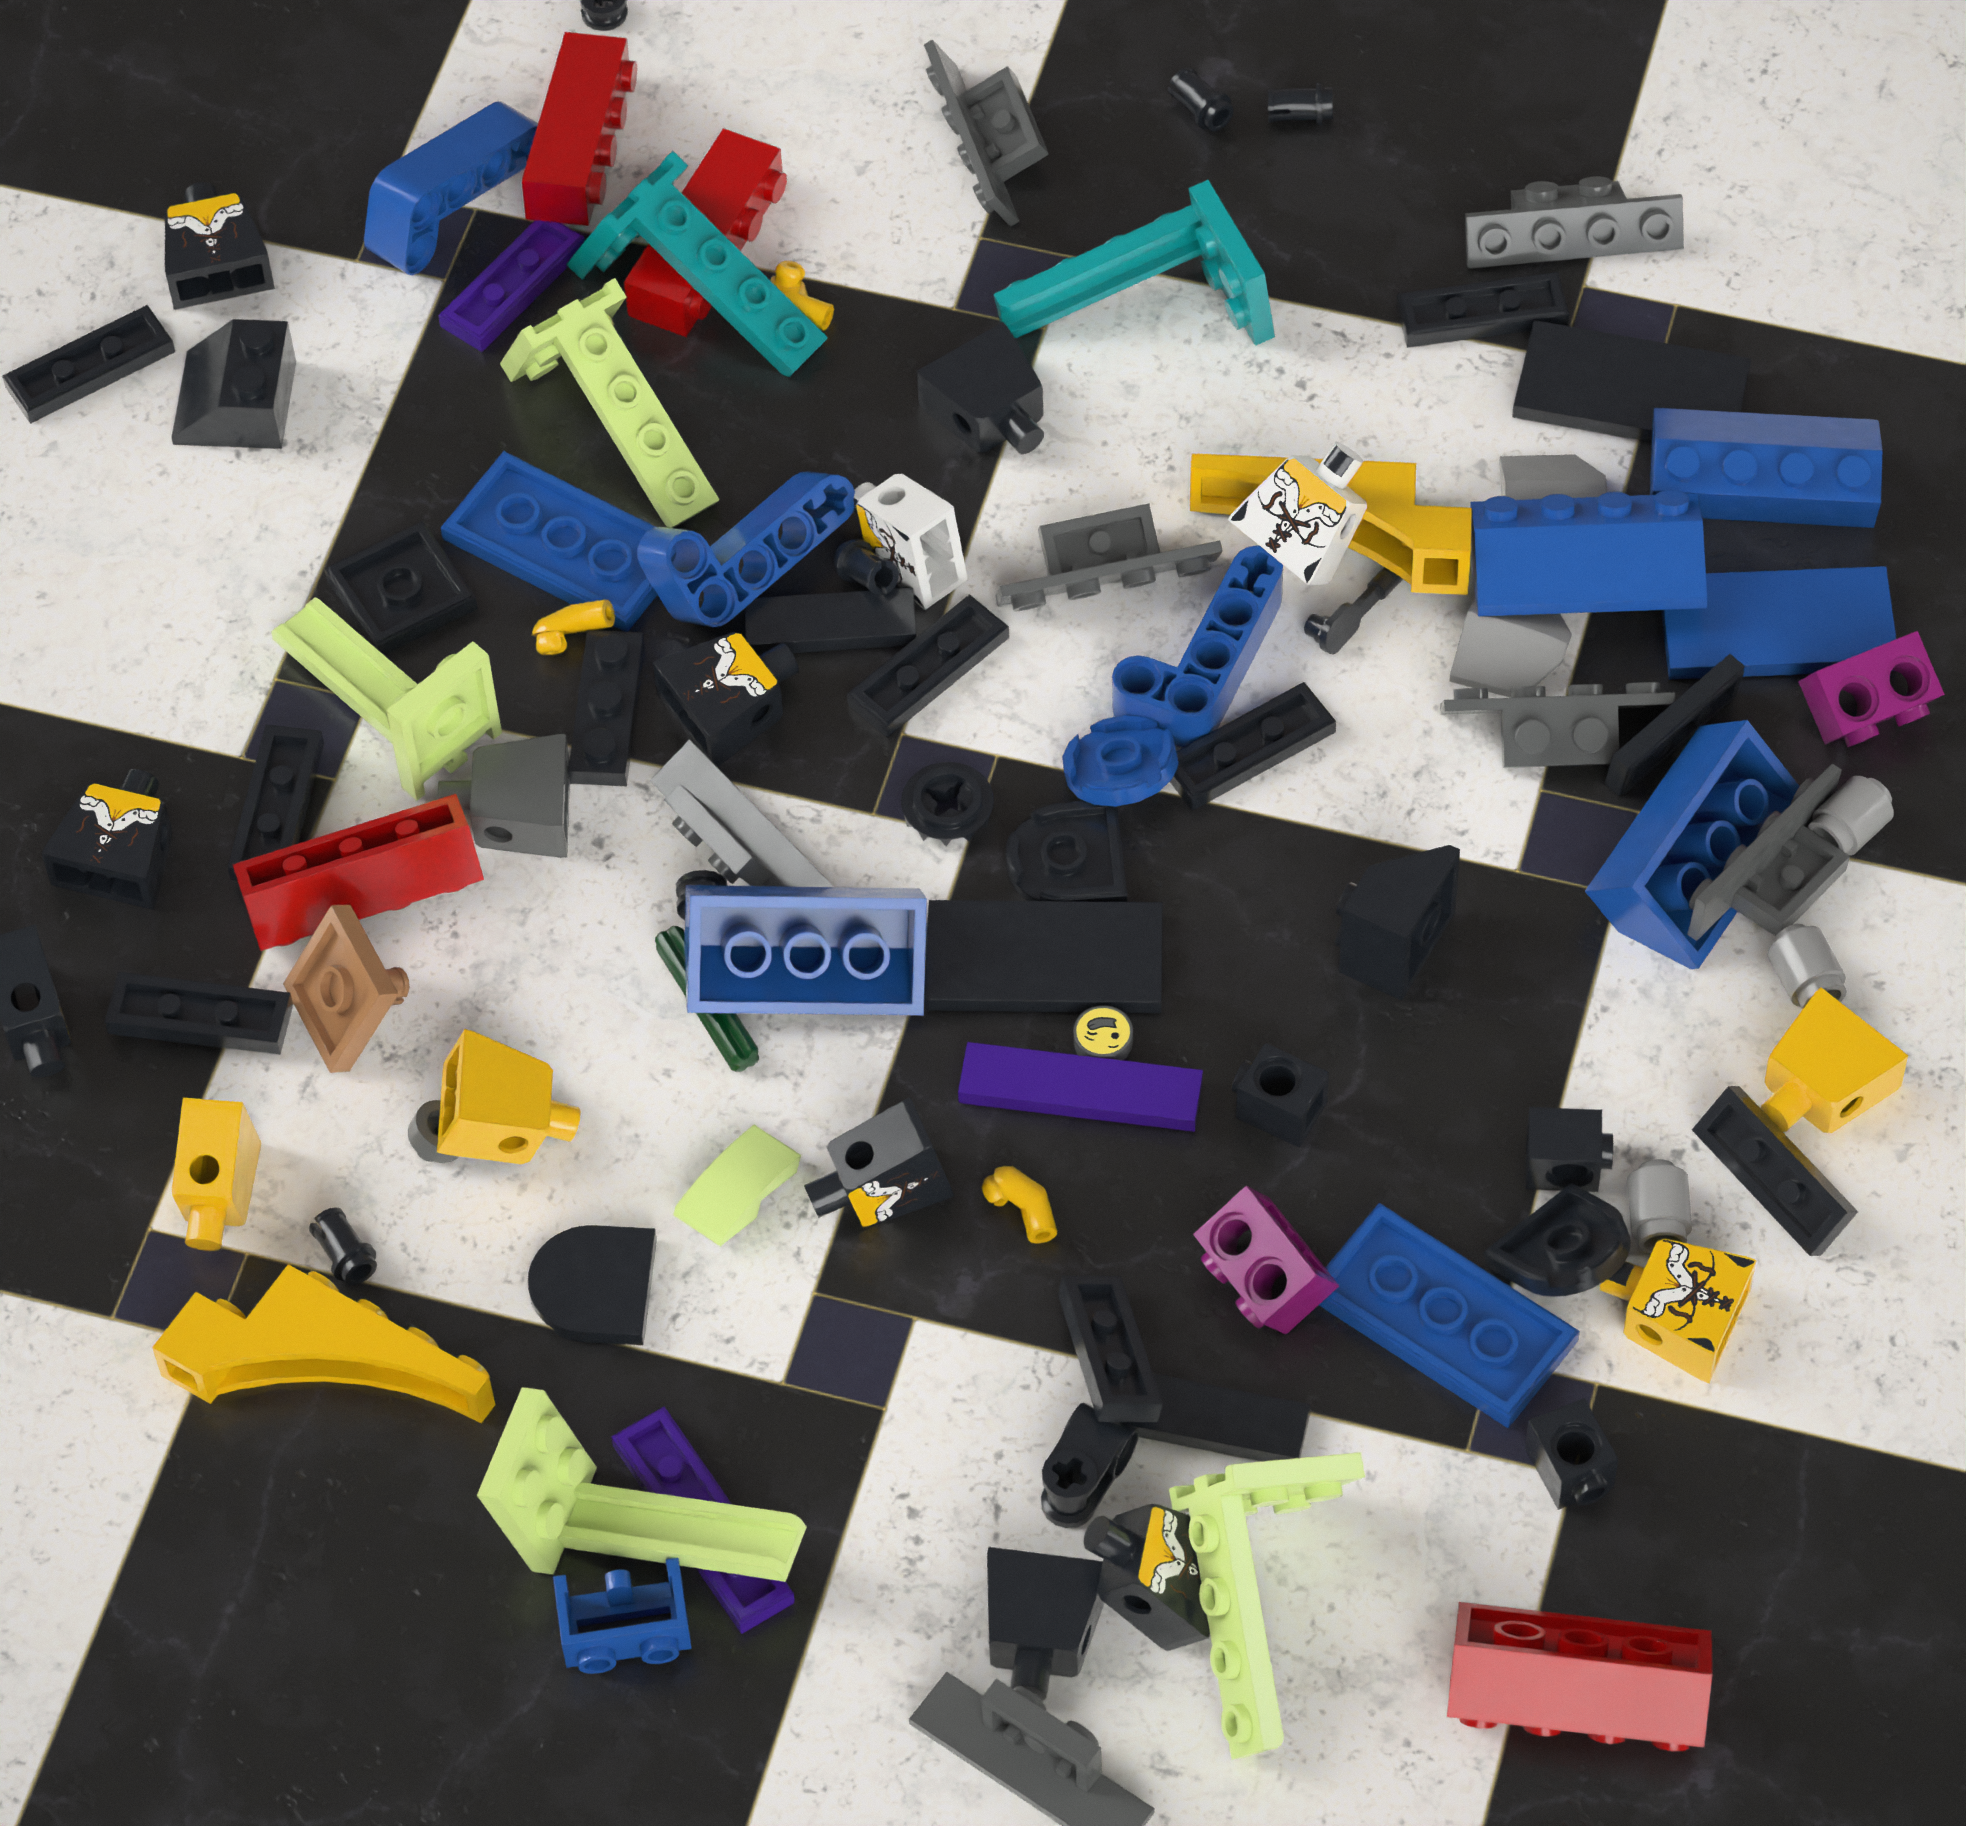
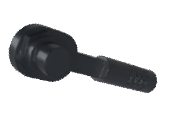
[1304,567,1403,654]

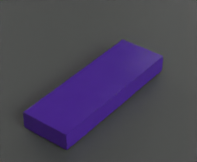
[438,220,585,352]

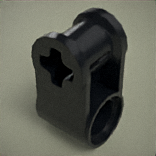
[1041,1403,1140,1528]

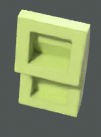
[673,1125,801,1246]

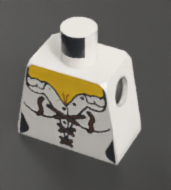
[1228,442,1367,585]
[853,474,968,610]

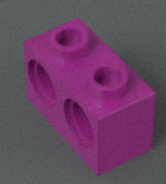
[1798,631,1945,747]
[1193,1186,1339,1334]

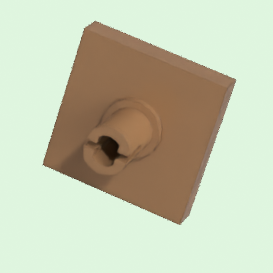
[283,905,410,1073]

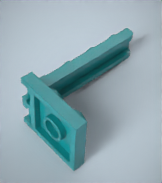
[566,151,828,377]
[993,180,1275,346]

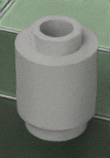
[1808,776,1894,855]
[1768,924,1847,1009]
[1627,1159,1692,1254]

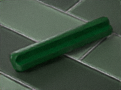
[655,926,759,1072]

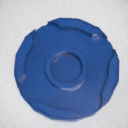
[1062,715,1179,807]

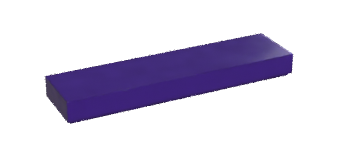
[958,1042,1203,1132]
[611,1407,795,1634]

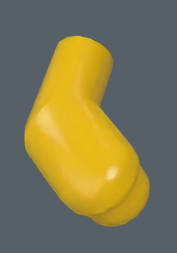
[770,261,834,331]
[532,600,615,655]
[982,1166,1057,1244]

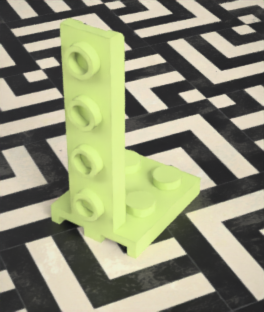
[500,278,719,528]
[271,597,502,801]
[477,1387,806,1582]
[1169,1452,1365,1759]

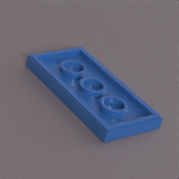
[441,451,676,632]
[1661,566,1896,680]
[1319,1203,1580,1428]

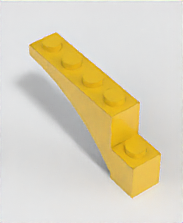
[1190,453,1472,595]
[152,1264,495,1424]

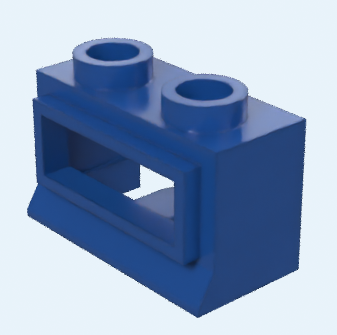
[553,1558,692,1674]

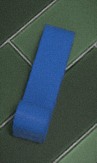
[364,101,538,276]
[637,472,855,627]
[1112,545,1283,748]

